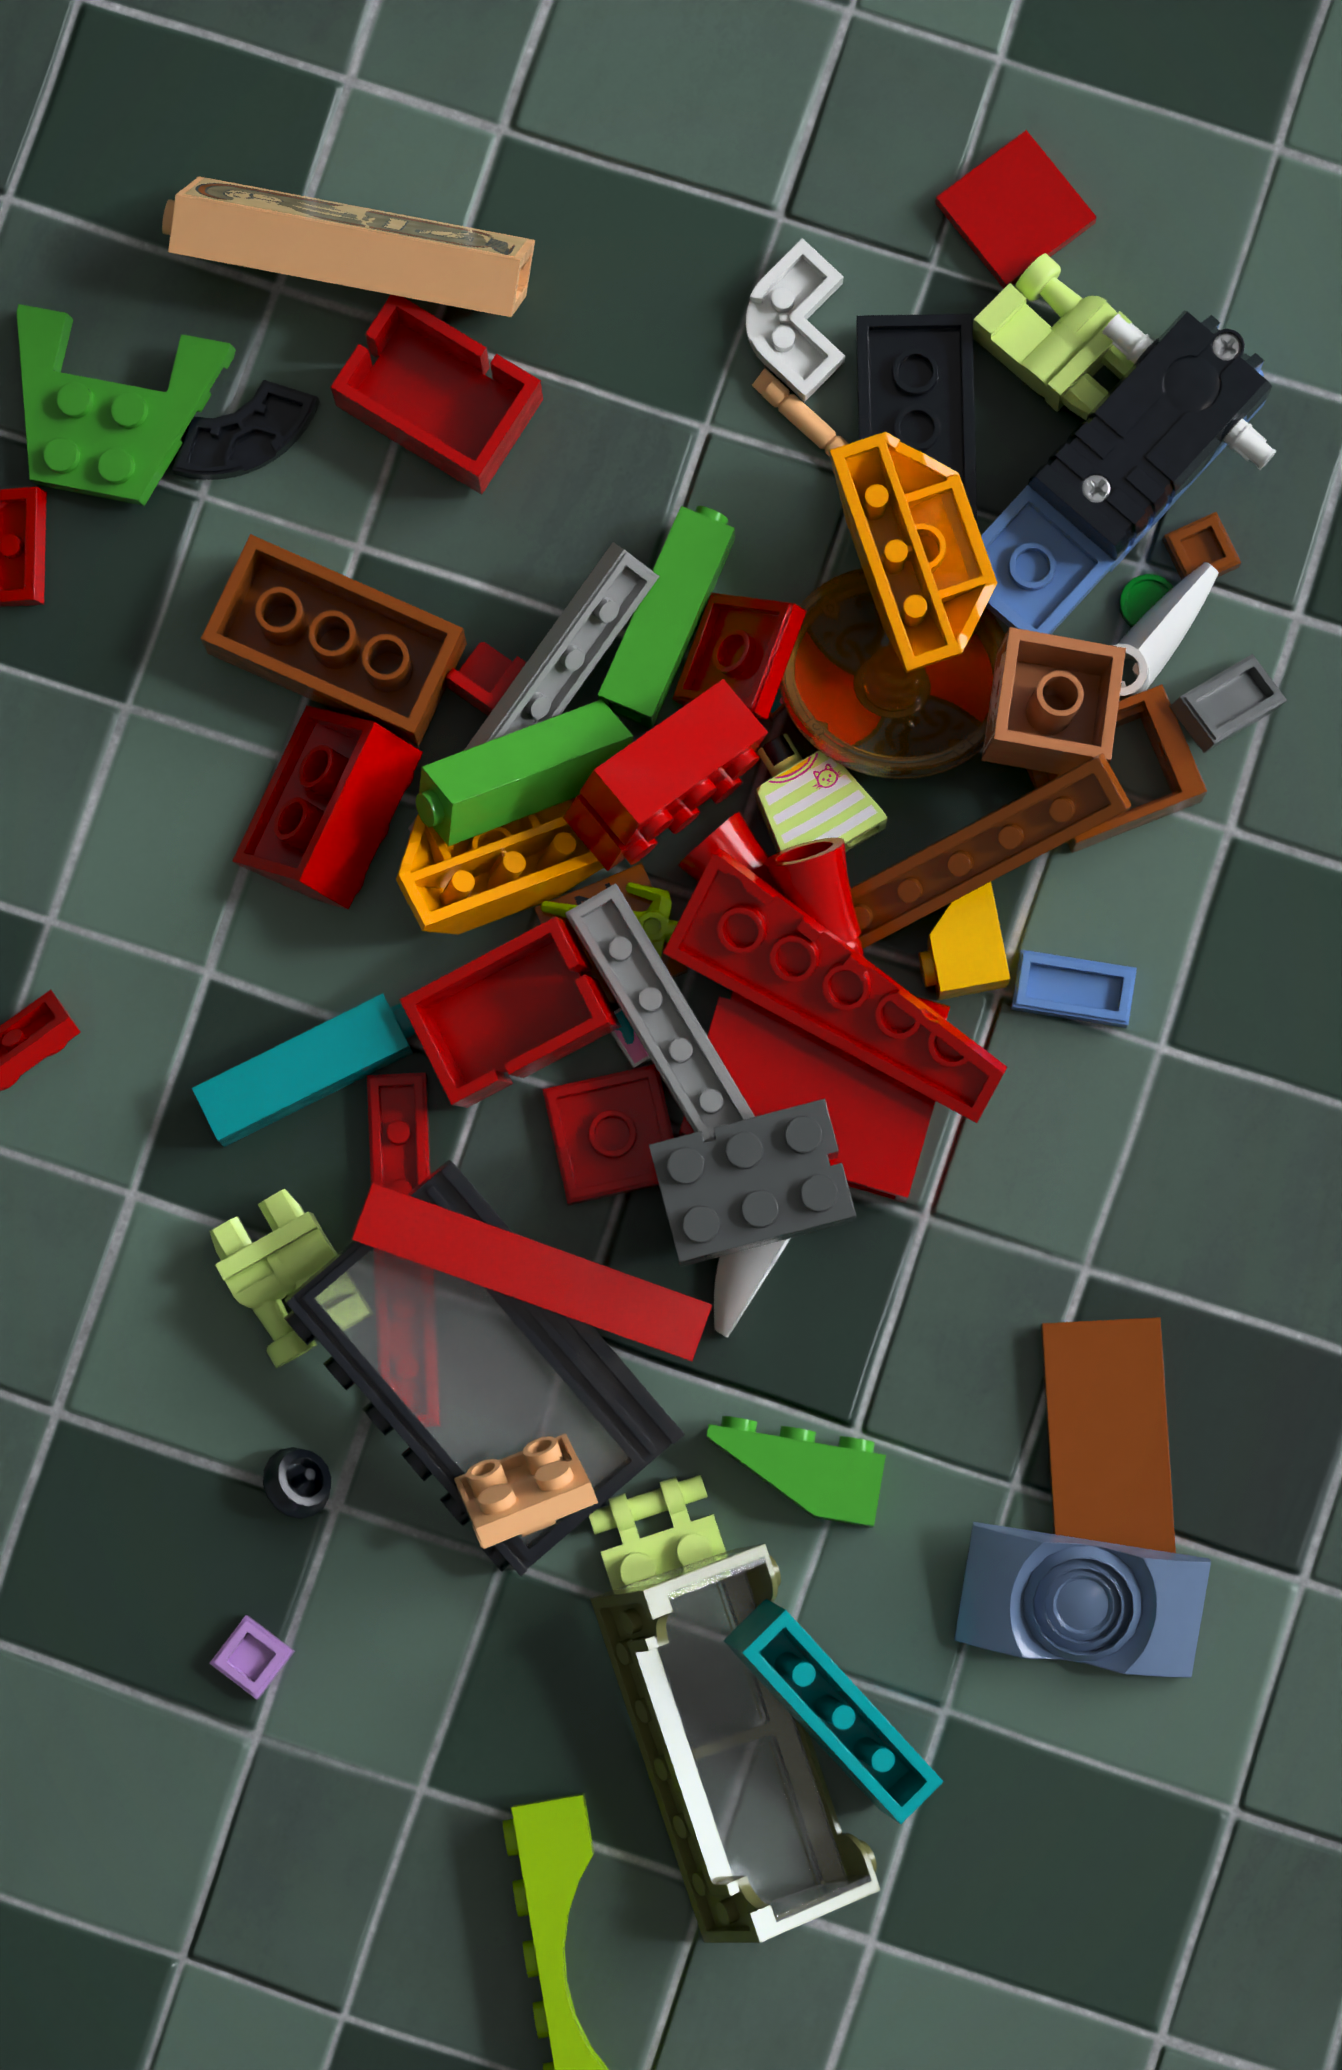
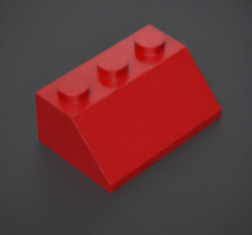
[232,705,423,910]

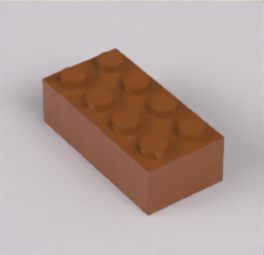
[201,534,467,747]

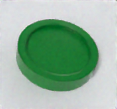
[1119,574,1173,628]

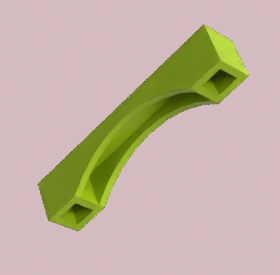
[502,1793,609,2070]

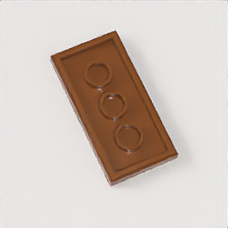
[1041,1317,1176,1553]

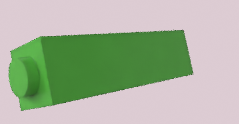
[598,506,735,729]
[416,699,633,846]

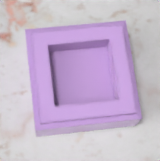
[209,1615,295,1699]

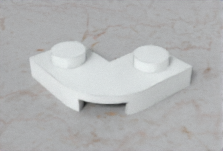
[746,238,845,402]

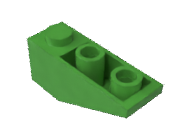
[706,1416,886,1528]

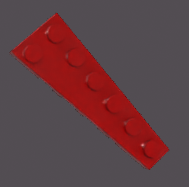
[663,848,1007,1123]

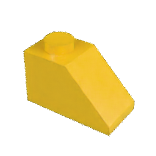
[919,882,1010,1000]

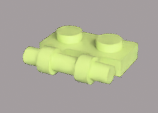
[589,1475,726,1590]

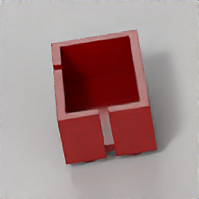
[331,295,543,495]
[563,679,768,872]
[399,917,622,1108]

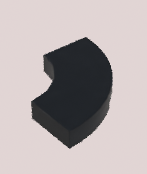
[172,380,320,480]

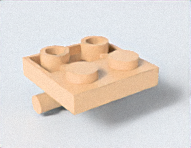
[454,1433,598,1549]

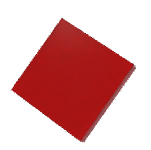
[935,130,1097,289]
[672,592,807,720]
[542,1064,674,1206]

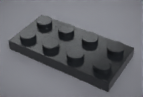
[856,314,977,523]

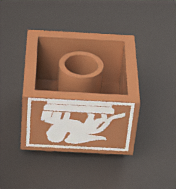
[981,627,1126,775]

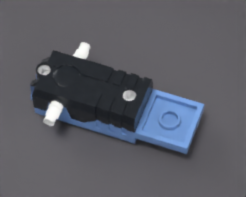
[981,310,1276,634]

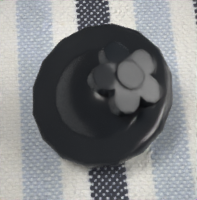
[263,1447,332,1519]

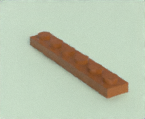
[850,753,1131,949]

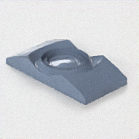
[954,1522,1211,1678]

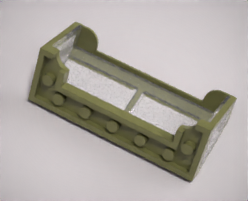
[590,1544,880,1943]

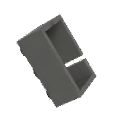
[649,1099,856,1267]

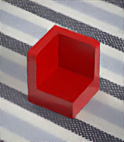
[445,642,527,716]

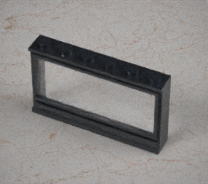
[284,1160,685,1576]

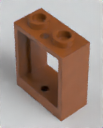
[1026,684,1207,853]

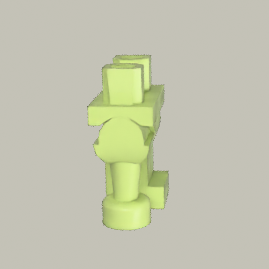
[973,253,1134,420]
[210,1189,374,1368]

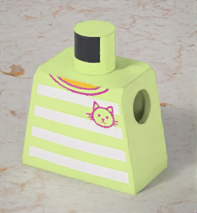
[755,734,887,853]

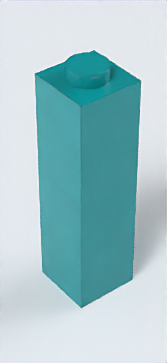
[192,993,416,1147]

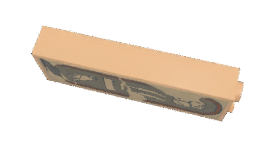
[162,176,535,317]

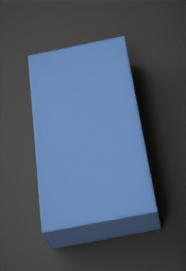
[1011,950,1137,1028]

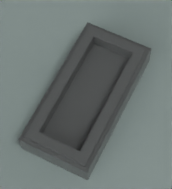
[1169,654,1287,753]

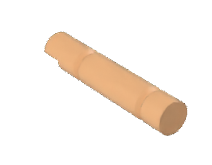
[752,368,849,457]

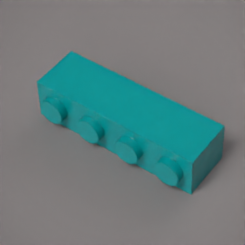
[723,1599,944,1824]

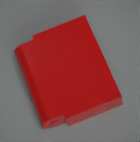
[679,992,950,1204]

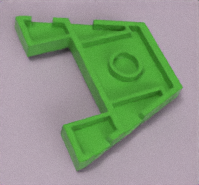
[16,304,236,506]

